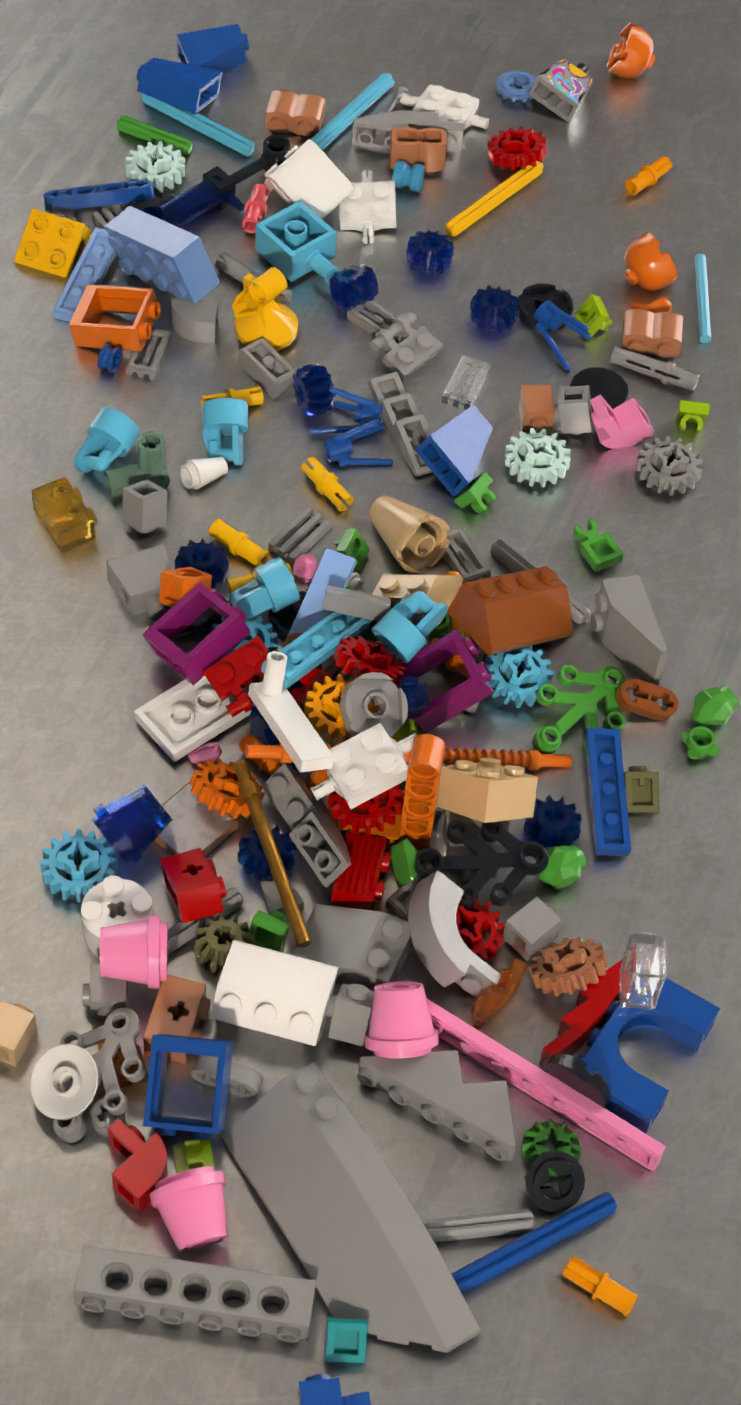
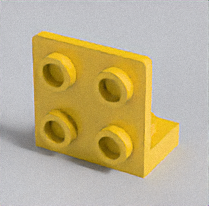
[14,208,92,279]

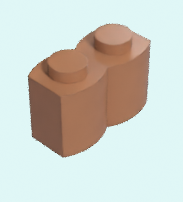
[265,90,325,137]
[389,127,447,172]
[621,309,683,358]

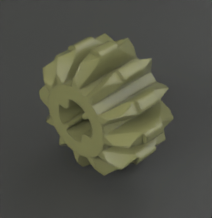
[194,913,254,974]

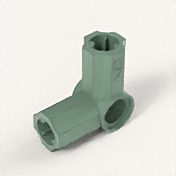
[104,431,170,497]

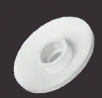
[30,1044,98,1120]

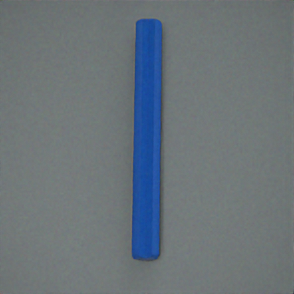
[452,1192,617,1294]

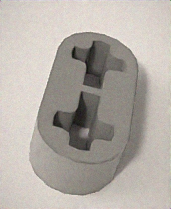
[191,1055,263,1099]

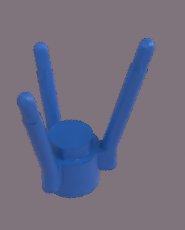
[534,300,591,372]
[308,387,383,435]
[324,420,393,467]

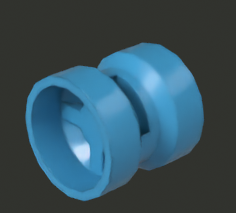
[392,160,425,193]

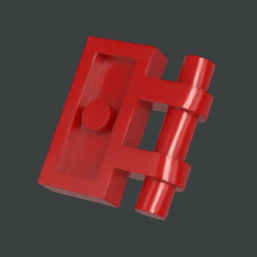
[203,636,270,717]

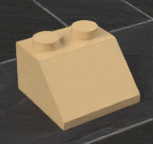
[372,574,463,626]

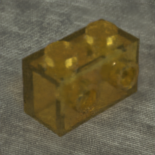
[31,476,98,553]

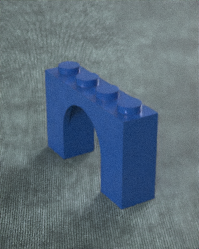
[576,965,720,1134]

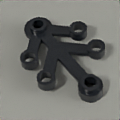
[414,820,549,909]

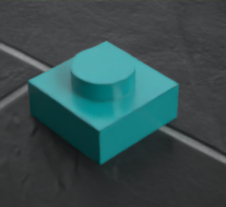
[324,1318,368,1363]

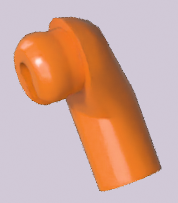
[631,298,672,313]

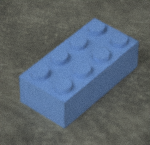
[104,206,220,304]

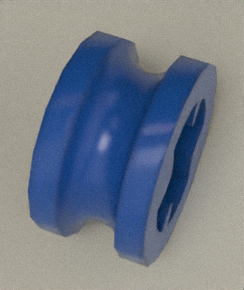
[97,343,123,373]

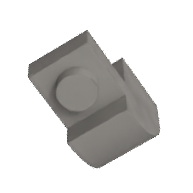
[171,298,218,344]

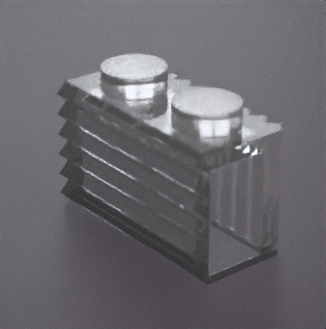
[619,932,666,1010]

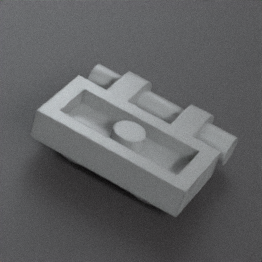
[369,311,444,381]

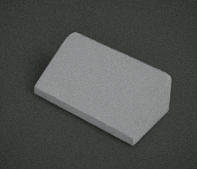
[239,338,299,399]
[322,584,391,622]

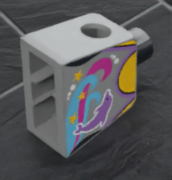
[529,59,593,123]

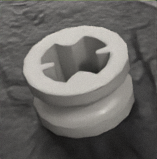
[91,1099,126,1136]

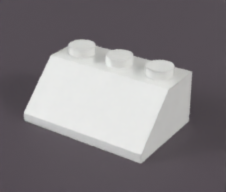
[210,940,339,1046]

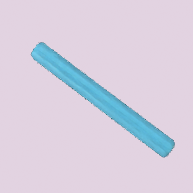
[310,73,395,151]
[141,93,255,157]

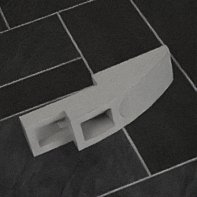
[352,111,464,152]
[262,763,351,887]

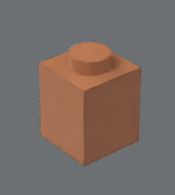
[518,385,555,433]

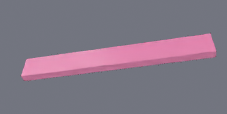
[426,998,666,1171]

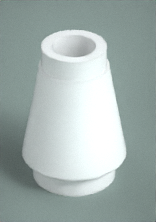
[180,456,228,490]

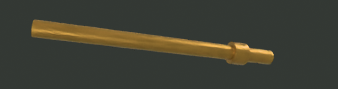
[233,760,312,948]

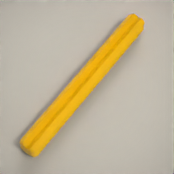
[444,161,543,237]

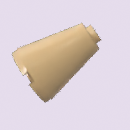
[369,495,450,574]

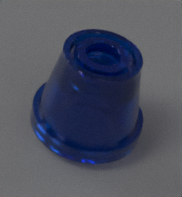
[92,784,173,864]

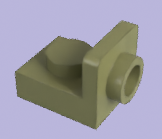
[624,766,660,814]

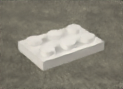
[134,676,254,762]

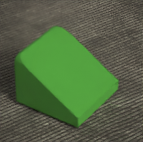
[389,838,429,886]

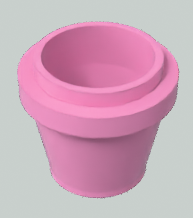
[100,915,167,989]
[365,982,439,1058]
[149,1166,229,1253]

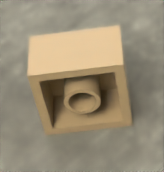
[436,758,538,823]

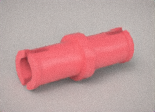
[242,184,270,233]

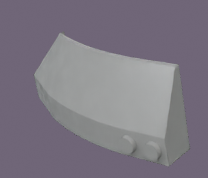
[220,1062,481,1353]

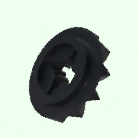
[524,1150,585,1212]

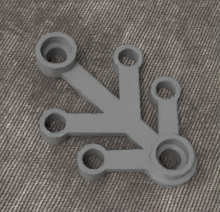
[53,1007,147,1143]

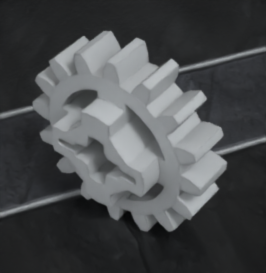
[636,436,703,495]

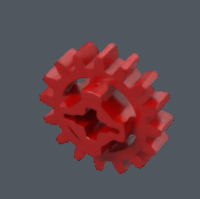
[488,127,547,171]
[333,636,406,687]
[328,784,403,835]
[456,895,505,963]

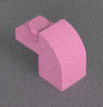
[590,394,654,449]

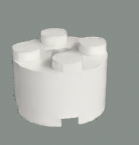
[81,875,153,958]

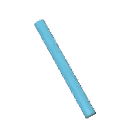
[695,254,711,343]

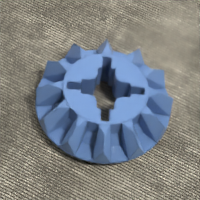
[496,70,536,103]

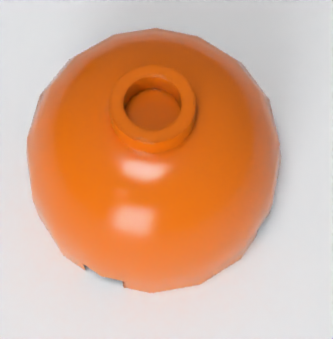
[607,22,655,79]
[624,232,678,291]

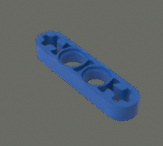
[43,180,154,212]

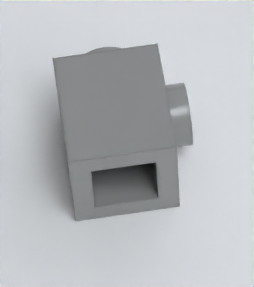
[554,385,592,435]
[122,479,167,533]
[503,897,562,961]
[82,963,128,1022]
[326,984,374,1046]

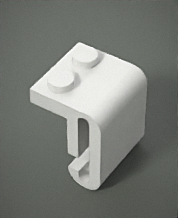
[263,139,354,219]

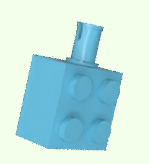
[255,201,339,283]

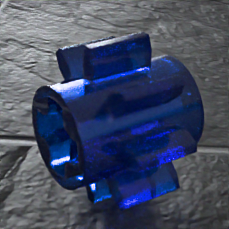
[396,675,429,718]

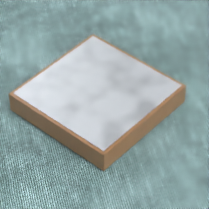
[140,782,238,857]

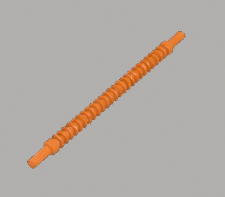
[245,743,572,771]

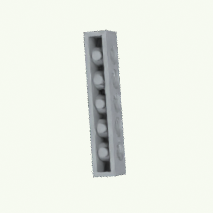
[74,1245,316,1342]

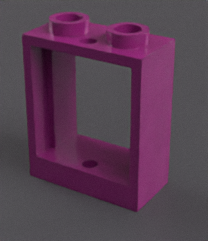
[142,583,251,686]
[398,629,494,732]

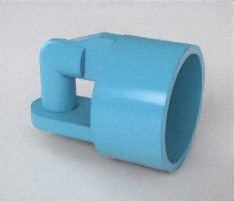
[202,398,248,466]
[74,407,141,473]
[229,557,300,620]
[371,591,448,664]

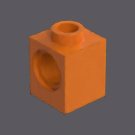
[159,567,212,608]

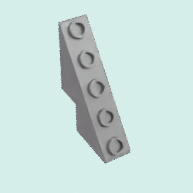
[357,1050,516,1162]

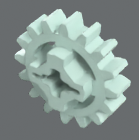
[125,142,185,192]
[504,428,571,487]

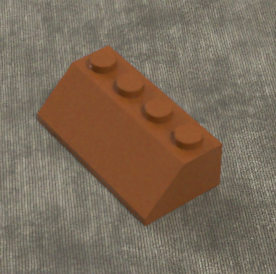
[447,566,573,655]

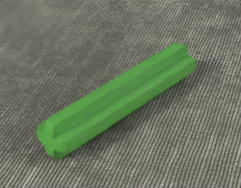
[117,115,193,156]

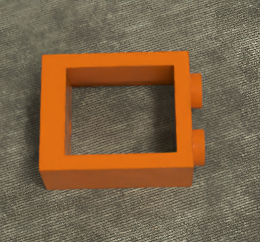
[69,284,161,351]

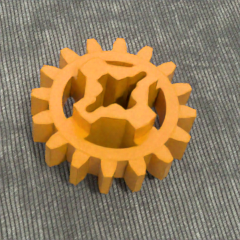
[304,674,378,743]

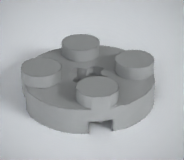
[340,672,408,737]

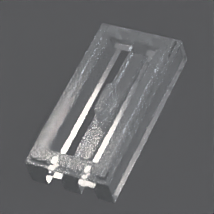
[442,356,490,410]

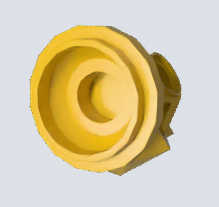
[232,267,299,351]

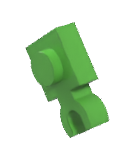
[573,519,624,572]

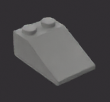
[591,574,668,685]
[290,904,413,991]

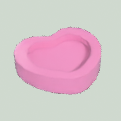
[293,554,319,583]
[188,742,222,765]

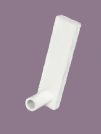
[248,651,334,772]

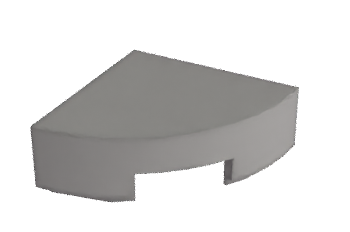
[260,881,304,915]

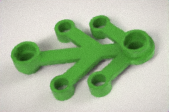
[532,664,626,754]

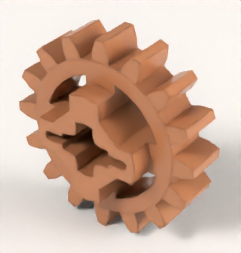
[529,937,608,996]

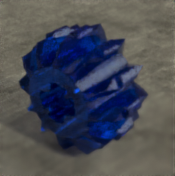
[406,229,454,276]
[329,264,379,308]
[470,285,519,334]
[292,363,336,416]
[175,537,229,589]
[523,795,582,849]
[237,825,296,883]

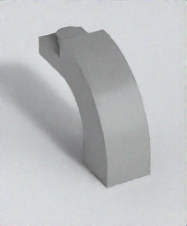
[408,870,501,998]

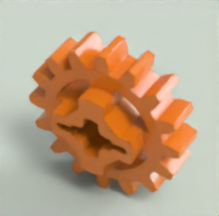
[189,759,265,819]

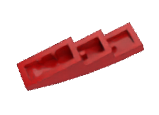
[539,951,639,1067]

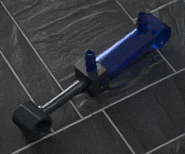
[141,135,291,230]

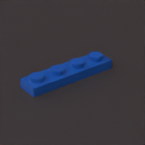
[584,728,631,856]

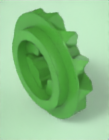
[521,1118,582,1177]

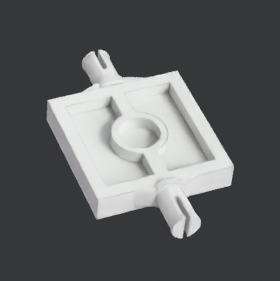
[400,84,490,130]
[340,170,396,244]
[310,723,417,809]

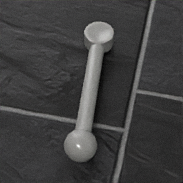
[382,86,408,113]

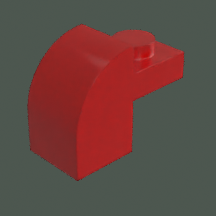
[107,1118,168,1214]

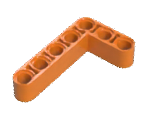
[334,734,445,852]

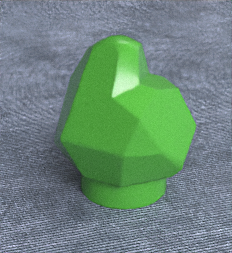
[691,684,740,727]
[538,845,586,890]

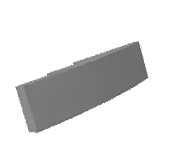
[368,372,432,477]

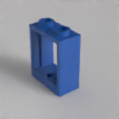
[143,1034,233,1140]

